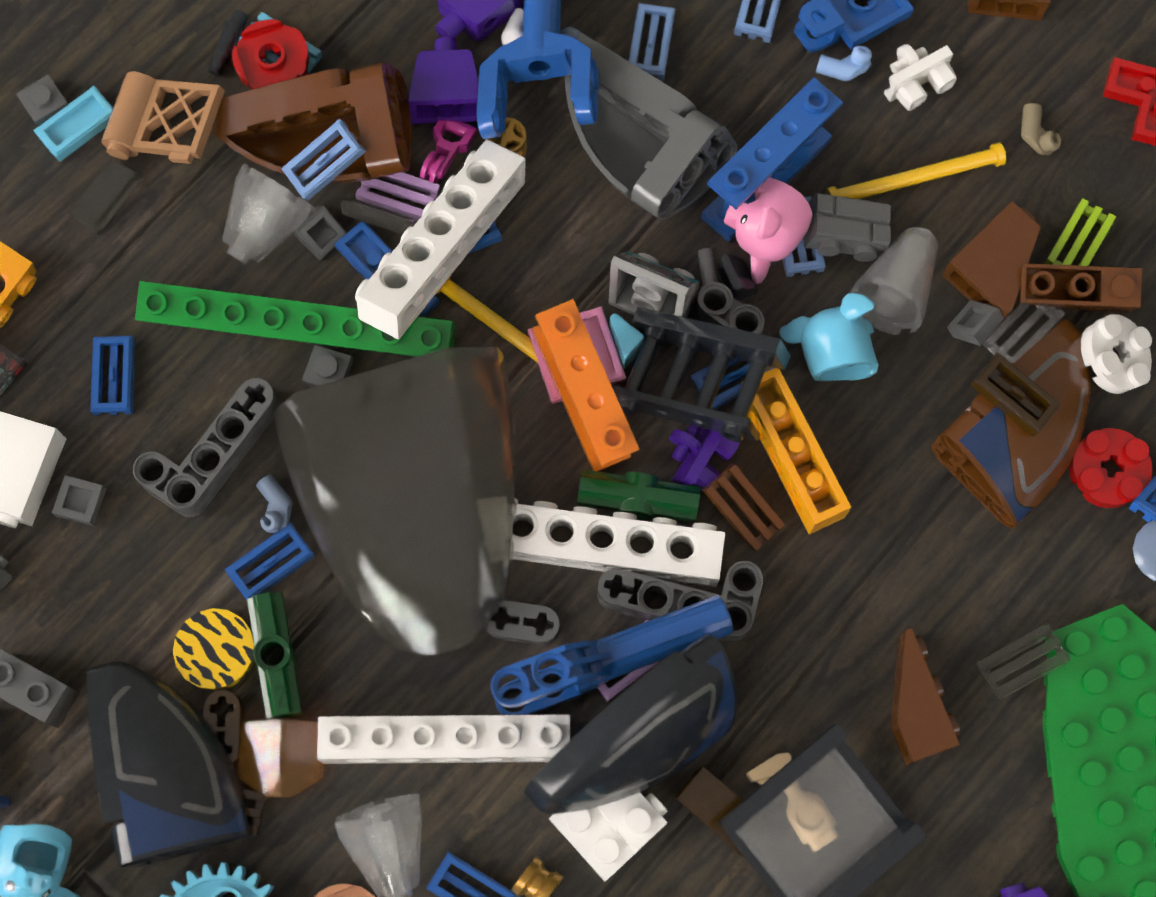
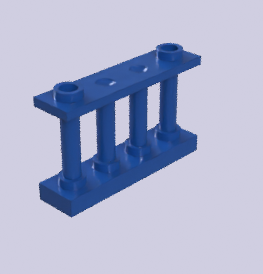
[701,78,843,242]

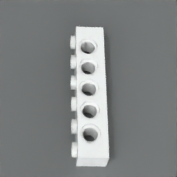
[355,139,525,340]
[477,496,725,587]
[317,715,570,764]

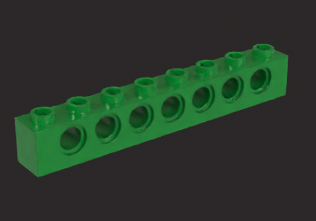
[135,281,457,361]

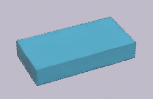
[34,86,113,162]

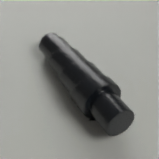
[208,9,249,76]

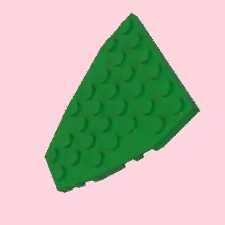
[1043,604,1156,897]

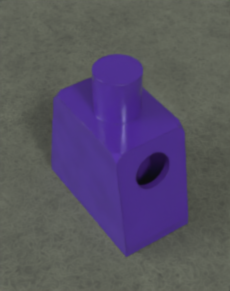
[435,0,523,41]
[409,37,479,124]

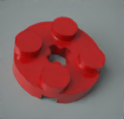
[232,19,310,90]
[1069,428,1152,508]

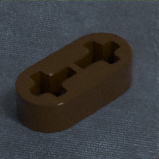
[203,690,244,765]

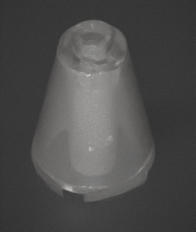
[849,227,939,335]

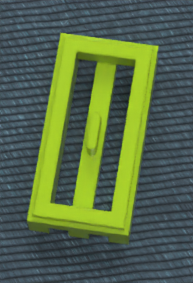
[1044,198,1116,266]

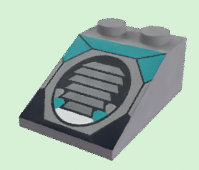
[608,251,700,318]

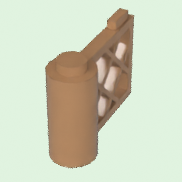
[102,72,225,164]

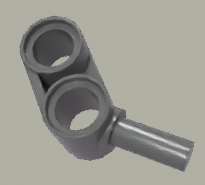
[695,248,765,334]

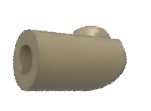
[1021,103,1061,155]

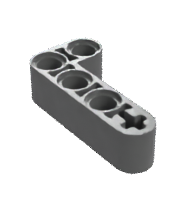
[133,378,279,517]
[597,561,763,642]

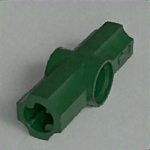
[577,469,701,523]
[247,592,303,721]

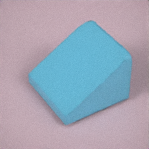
[609,313,644,369]

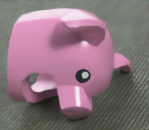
[724,178,813,284]

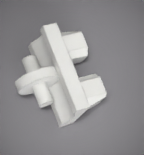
[884,44,957,111]

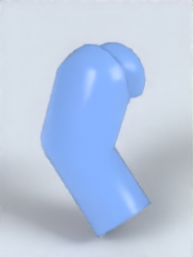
[816,46,872,81]

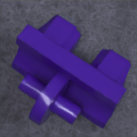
[669,425,740,490]

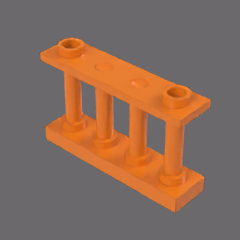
[531,299,639,472]

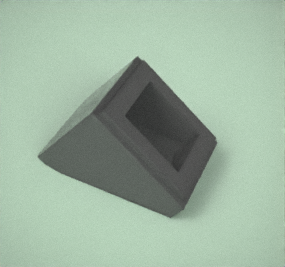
[290,206,347,260]

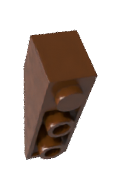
[1020,263,1142,313]
[890,628,960,766]

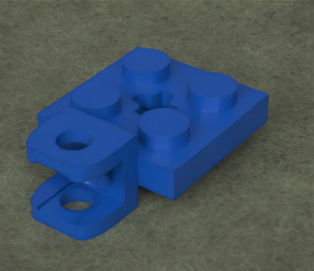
[794,0,914,52]

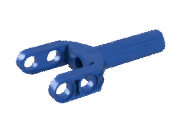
[477,0,599,139]
[491,595,733,715]

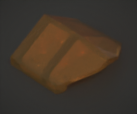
[239,719,323,797]

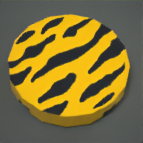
[173,608,255,691]

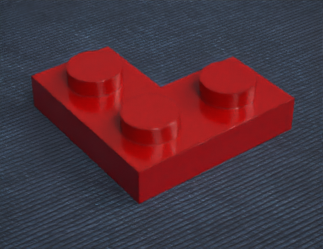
[1102,57,1156,146]

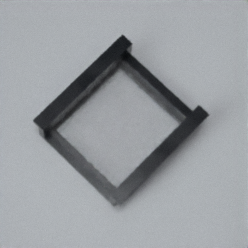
[717,723,927,897]

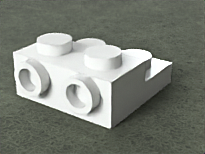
[549,792,667,882]

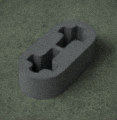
[483,600,560,645]

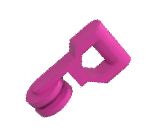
[420,120,478,184]

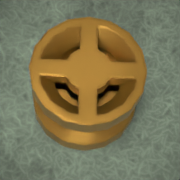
[489,118,527,157]
[512,856,563,897]

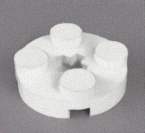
[1081,314,1152,394]

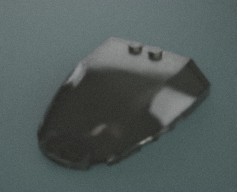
[273,347,517,655]

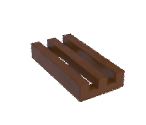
[702,464,785,551]

